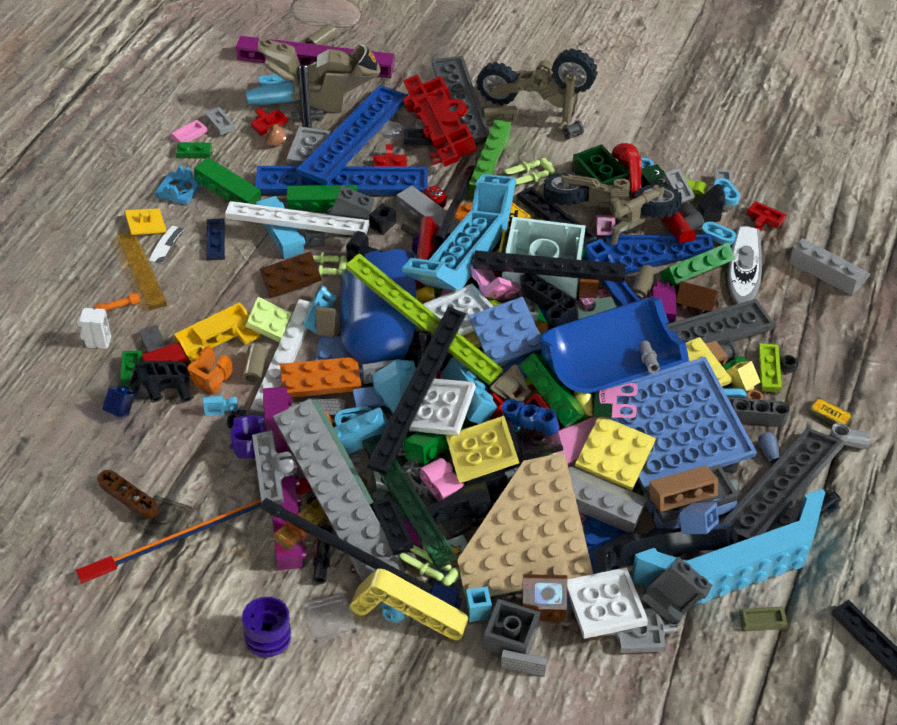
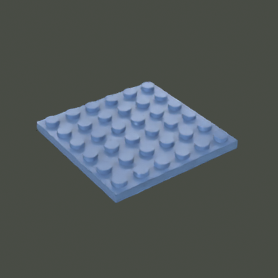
[606,357,757,492]

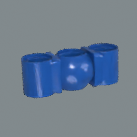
[502,399,559,436]

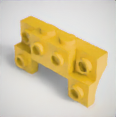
[174,302,261,364]

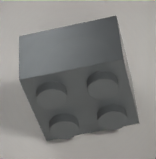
[483,599,540,655]

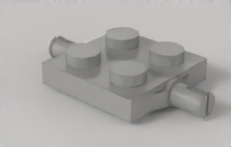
[603,609,678,653]

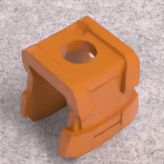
[188,345,233,394]

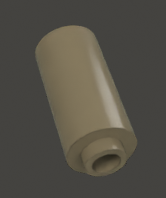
[305,24,337,45]
[631,265,657,300]
[242,343,267,385]

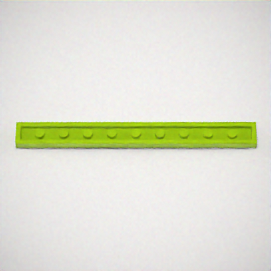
[346,254,503,386]

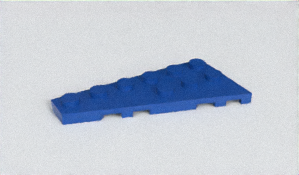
[604,234,713,274]

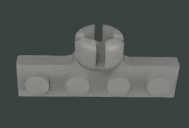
[252,430,296,504]

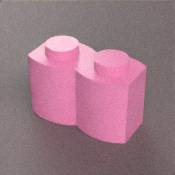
[420,458,465,501]

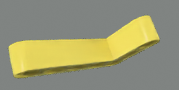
[349,569,468,640]

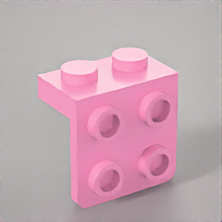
[470,264,521,302]

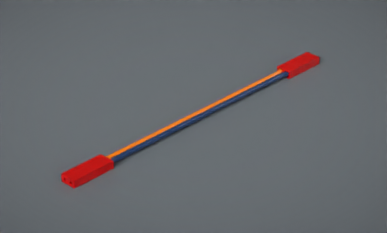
[76,477,312,584]

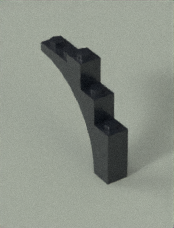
[427,418,523,525]

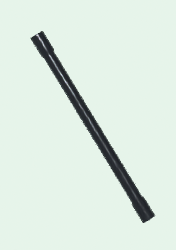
[433,166,475,245]
[260,498,433,594]

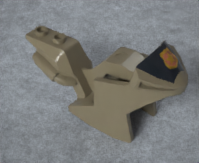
[258,37,380,113]

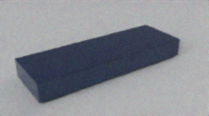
[206,218,225,261]

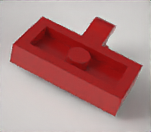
[251,108,288,136]
[373,144,407,167]
[746,201,787,231]

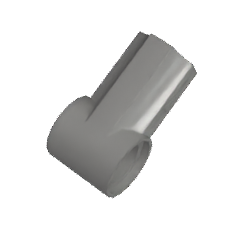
[829,423,871,449]

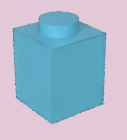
[465,586,492,622]

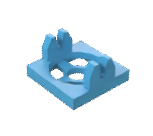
[155,165,201,205]

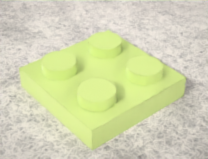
[245,297,292,342]

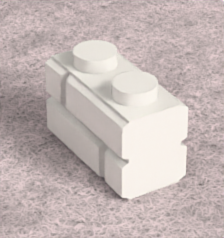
[77,308,111,349]

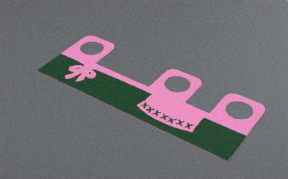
[593,383,638,418]

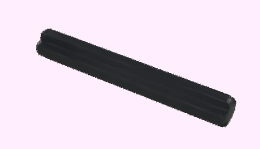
[298,66,312,128]

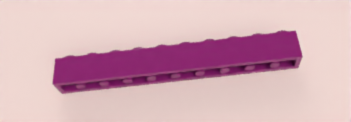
[236,36,395,78]
[263,387,306,570]

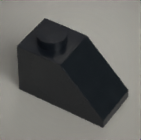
[695,184,726,223]

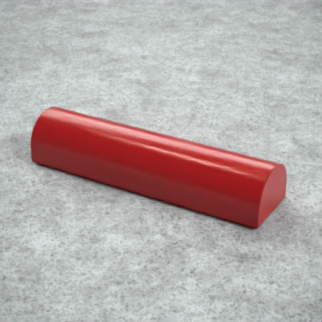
[661,212,696,243]
[416,216,437,287]

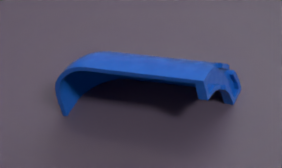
[340,249,416,364]
[539,296,689,393]

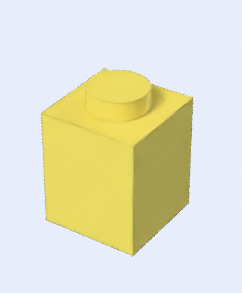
[726,361,760,392]

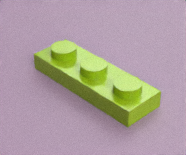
[758,343,782,393]

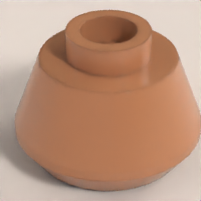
[265,124,286,146]

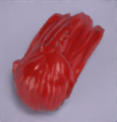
[611,143,642,199]

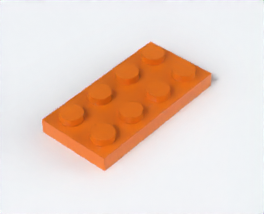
[280,357,361,398]

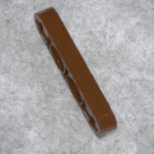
[97,470,159,519]

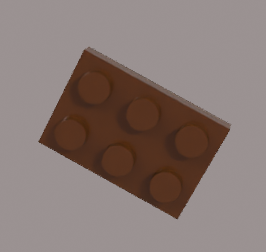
[260,251,322,298]

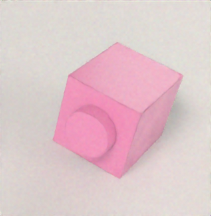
[595,215,615,235]

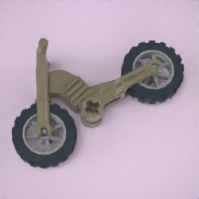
[476,48,598,133]
[543,173,682,245]

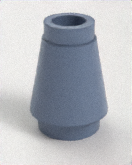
[757,432,780,464]

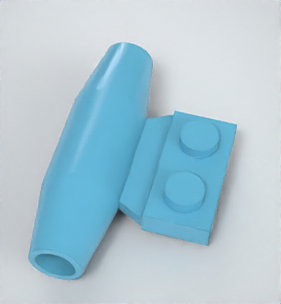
[246,74,297,105]

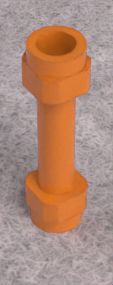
[94,292,140,313]

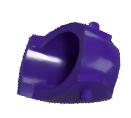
[229,415,266,459]

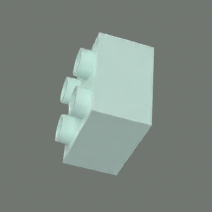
[502,217,585,300]

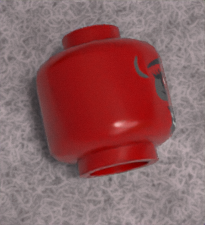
[423,185,447,208]

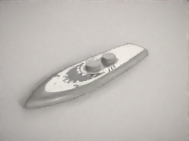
[727,226,762,304]

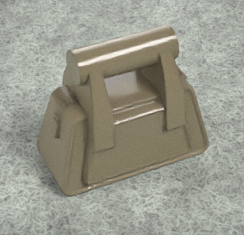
[489,364,533,402]

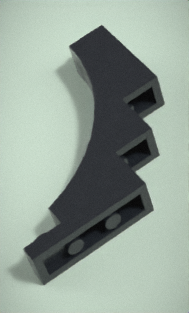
[596,523,738,572]

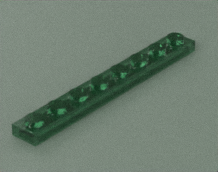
[362,434,457,570]

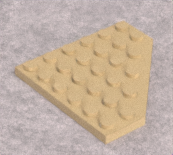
[457,453,593,600]

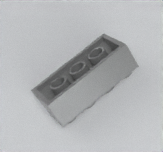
[789,238,870,296]
[569,466,648,533]

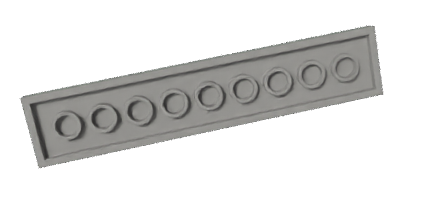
[273,399,406,582]

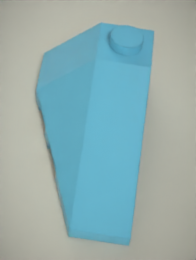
[372,360,416,432]

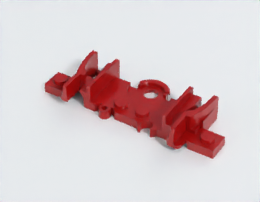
[403,74,477,167]

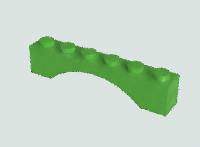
[468,120,511,200]

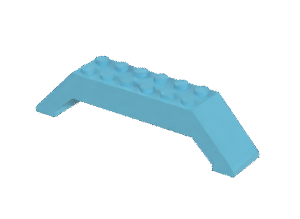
[402,174,516,291]
[631,489,825,605]

